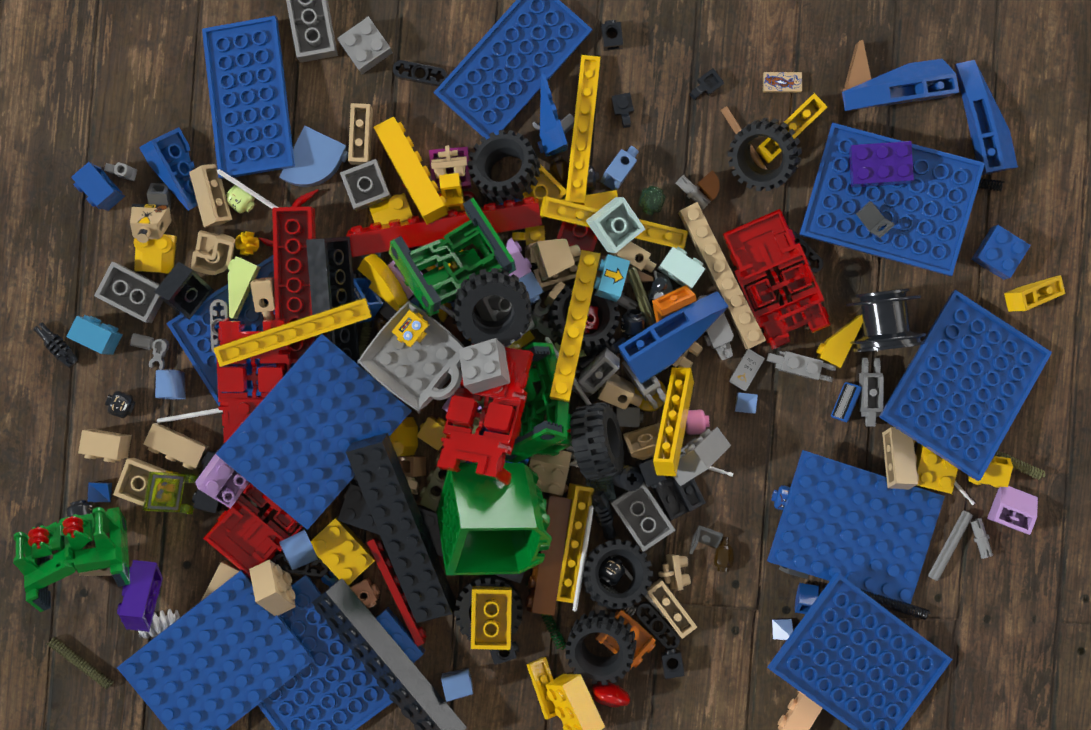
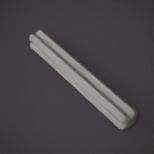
[929,511,973,581]

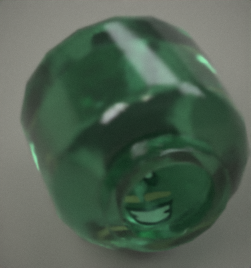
[638,185,666,215]

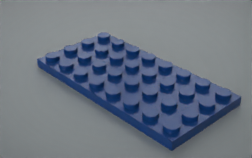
[434,0,592,140]
[202,16,295,179]

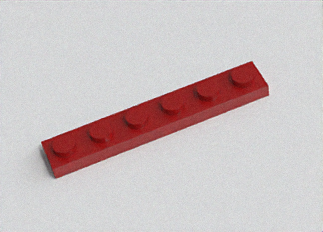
[367,537,427,646]

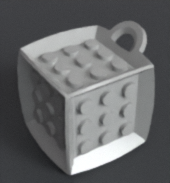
[357,301,465,414]

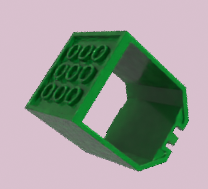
[436,463,552,575]

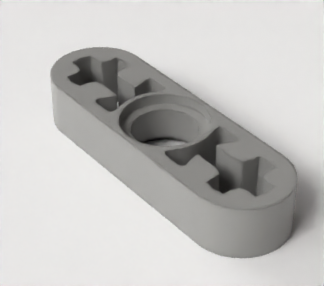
[210,299,230,354]

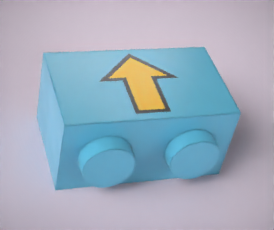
[594,254,630,302]

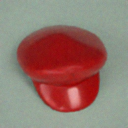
[592,682,630,707]

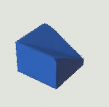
[88,482,112,502]

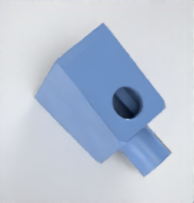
[600,146,639,190]

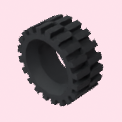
[728,118,802,191]
[468,130,541,204]
[548,282,620,354]
[582,540,653,609]
[454,575,523,642]
[565,610,636,685]

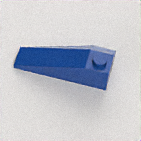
[537,73,568,157]
[139,127,198,210]

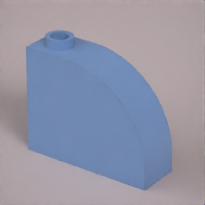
[280,125,349,187]

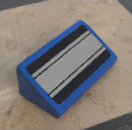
[831,382,862,423]

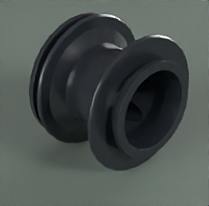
[846,288,926,352]

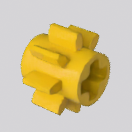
[235,231,259,255]

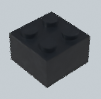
[154,262,213,320]

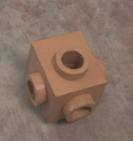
[350,577,380,609]

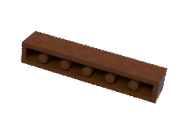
[525,495,572,616]

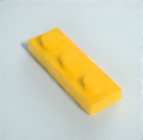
[526,657,557,719]

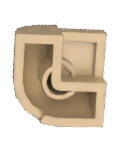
[190,230,235,275]

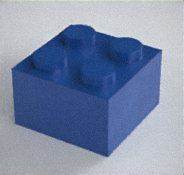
[71,162,125,211]
[971,225,1031,280]

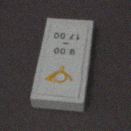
[729,349,765,391]

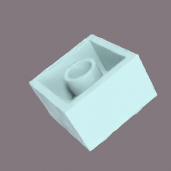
[586,197,645,253]
[657,247,705,289]

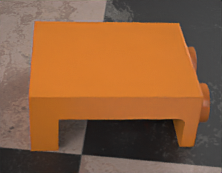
[652,285,696,323]
[595,609,656,669]

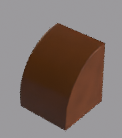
[696,170,720,202]

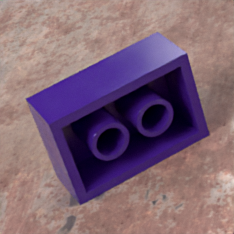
[849,141,914,188]
[117,560,163,632]

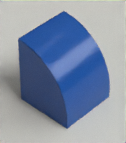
[795,583,819,614]

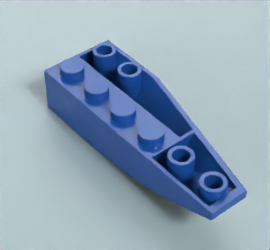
[842,59,959,111]
[955,60,1018,176]
[618,291,728,384]

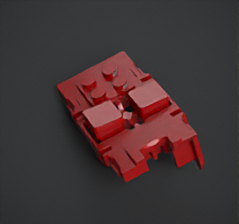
[722,209,831,350]
[216,318,291,443]
[437,343,534,485]
[203,482,303,579]

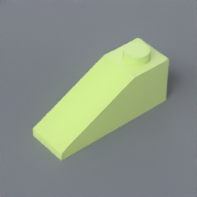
[228,256,261,320]

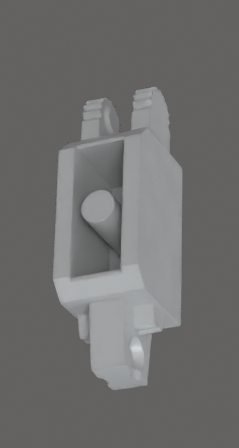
[697,295,734,360]
[767,351,836,382]
[859,358,884,427]
[622,361,666,410]

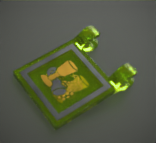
[143,471,198,514]

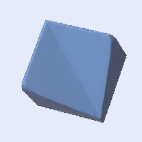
[735,392,758,414]

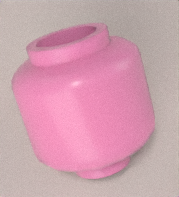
[685,409,710,435]

